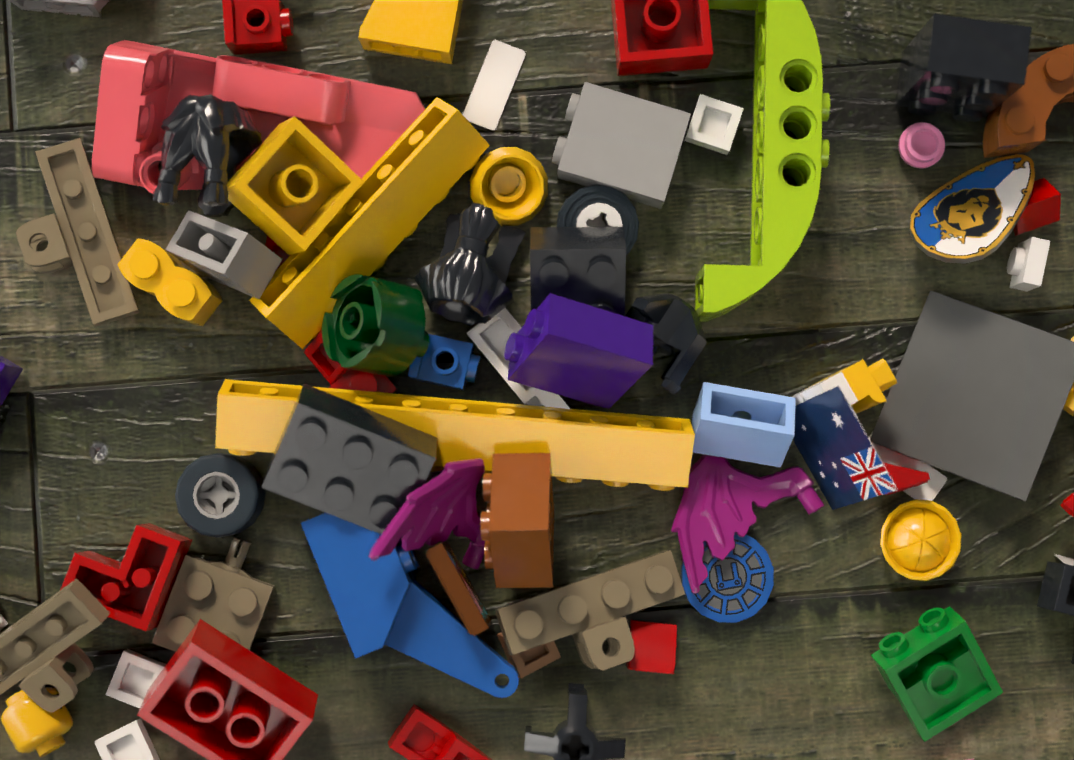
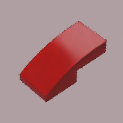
[388,704,492,760]

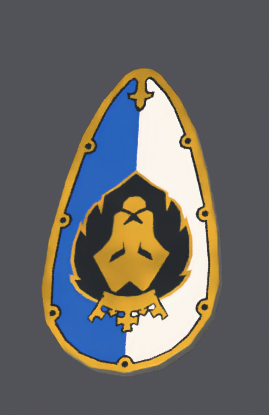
[910,154,1035,264]

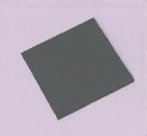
[870,290,1074,502]

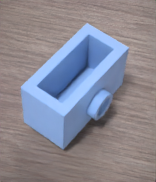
[692,382,796,467]

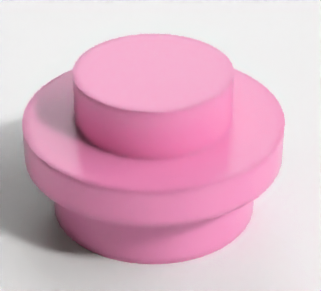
[898,122,945,169]

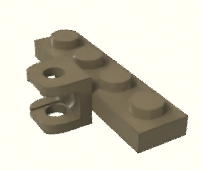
[16,138,140,327]
[494,550,685,670]
[0,579,110,712]

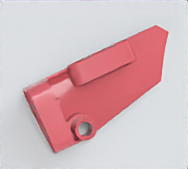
[92,40,425,194]

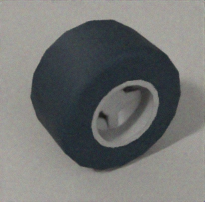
[175,453,266,538]

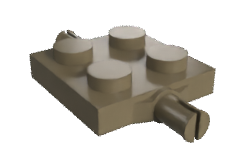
[152,536,275,652]

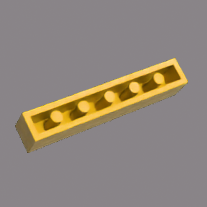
[249,97,490,349]

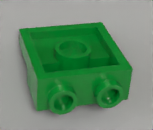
[871,606,1003,742]

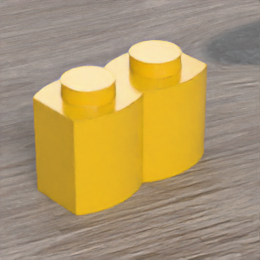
[117,238,222,326]

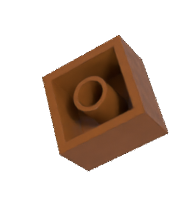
[481,453,555,588]

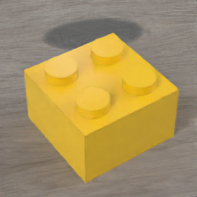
[227,116,364,255]

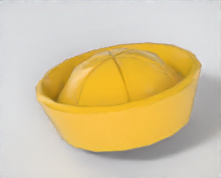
[470,147,548,226]
[880,499,962,581]

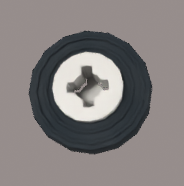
[556,185,639,255]

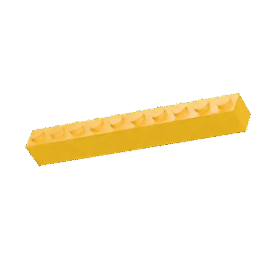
[215,379,695,491]

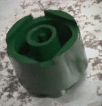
[322,274,430,376]

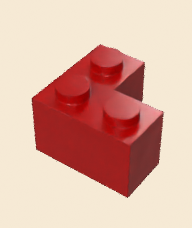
[60,523,193,631]

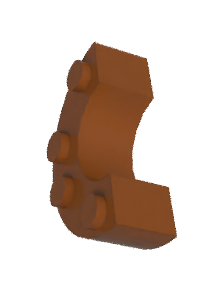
[983,44,1074,158]

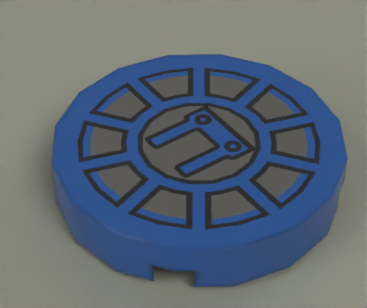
[681,533,774,623]

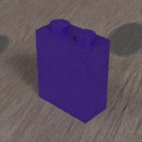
[504,293,653,409]

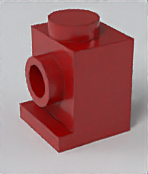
[222,0,294,55]

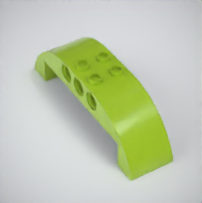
[695,0,830,322]

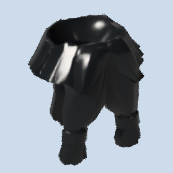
[152,94,263,217]
[414,203,526,326]

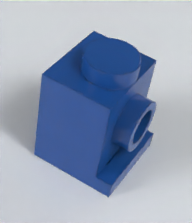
[408,334,481,391]

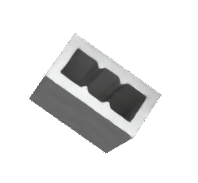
[551,82,691,209]

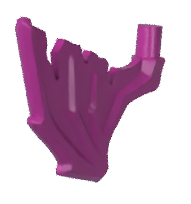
[671,454,825,594]
[369,458,485,570]

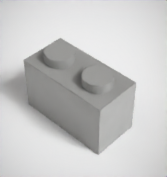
[165,210,282,299]

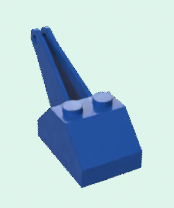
[301,513,519,698]

